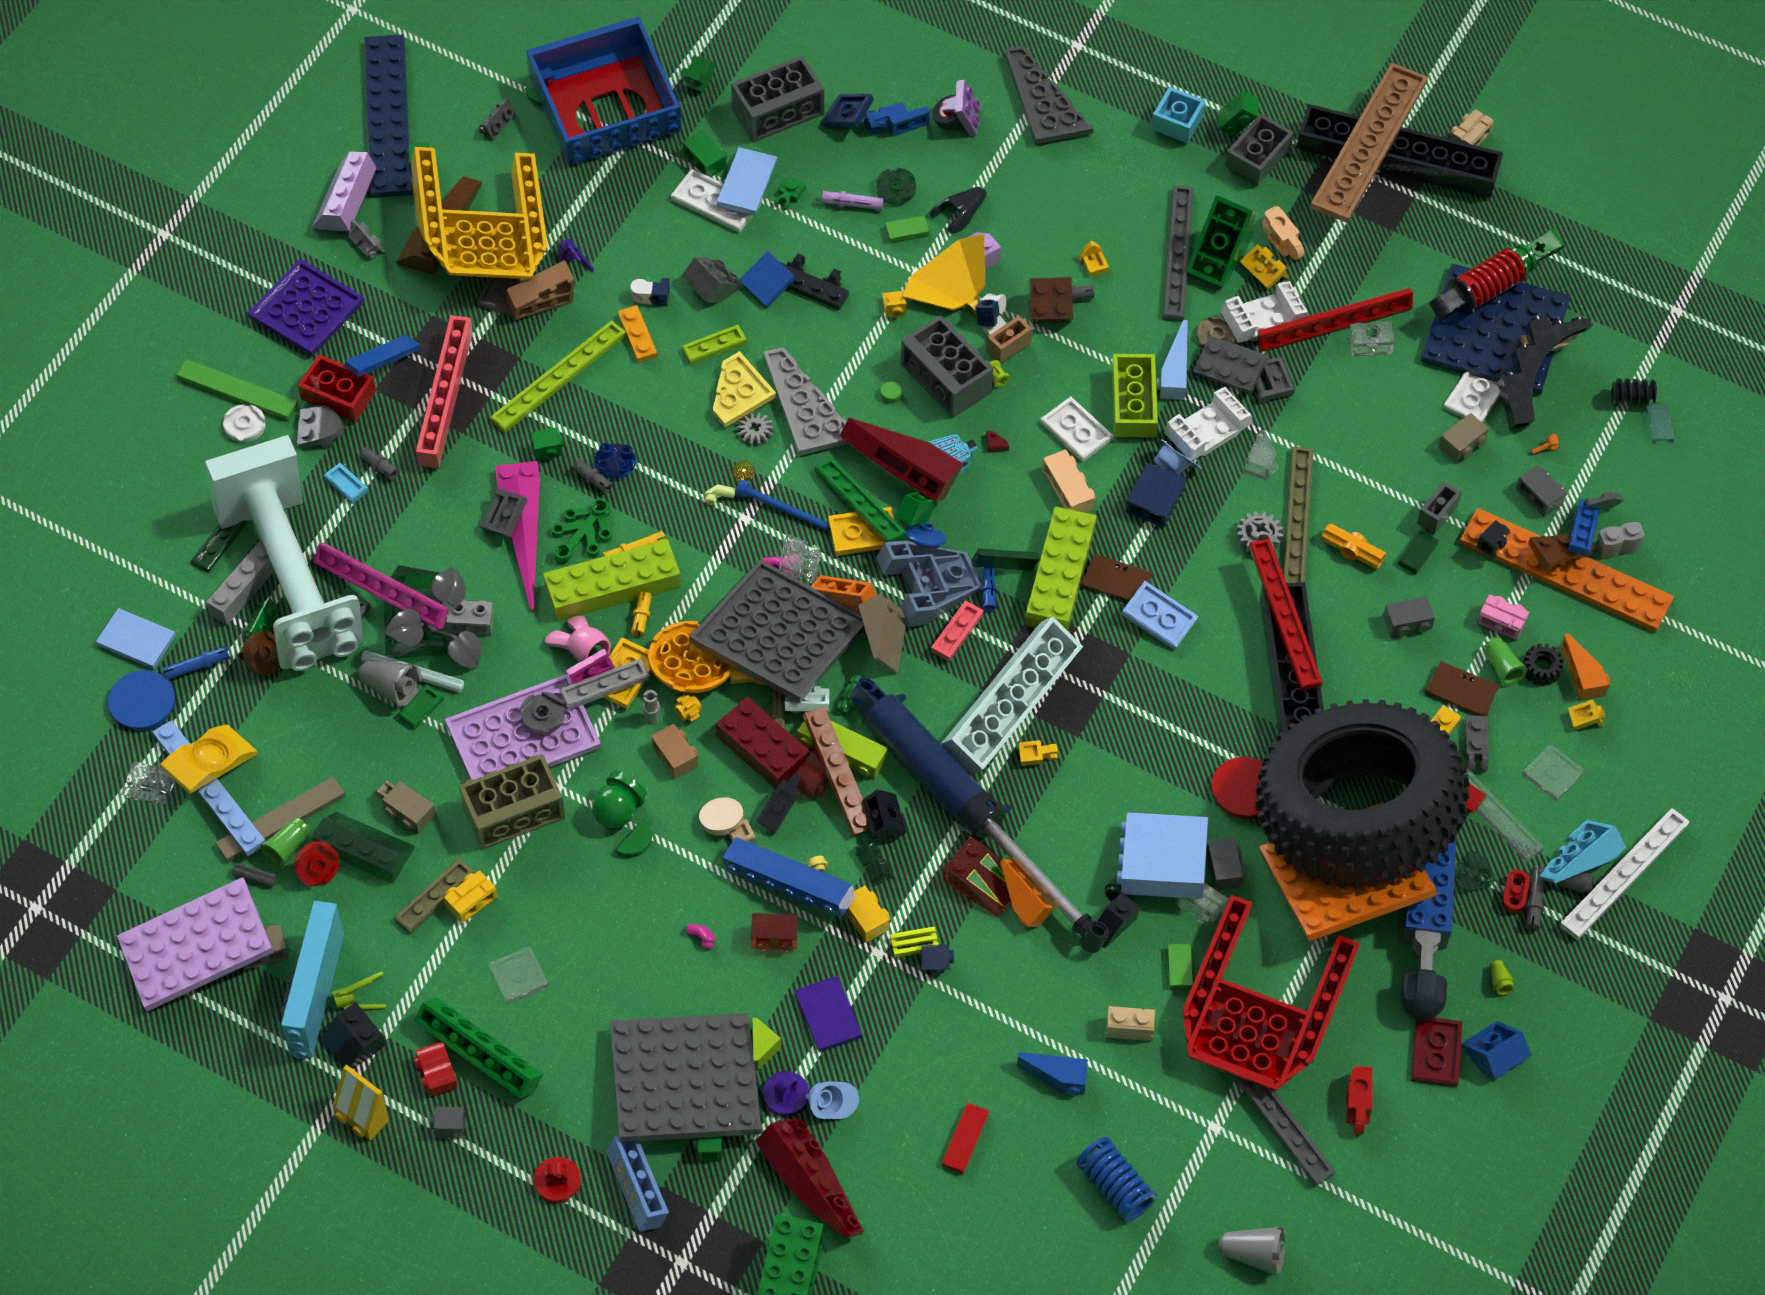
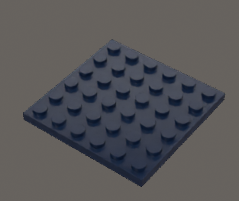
[1421,263,1571,395]

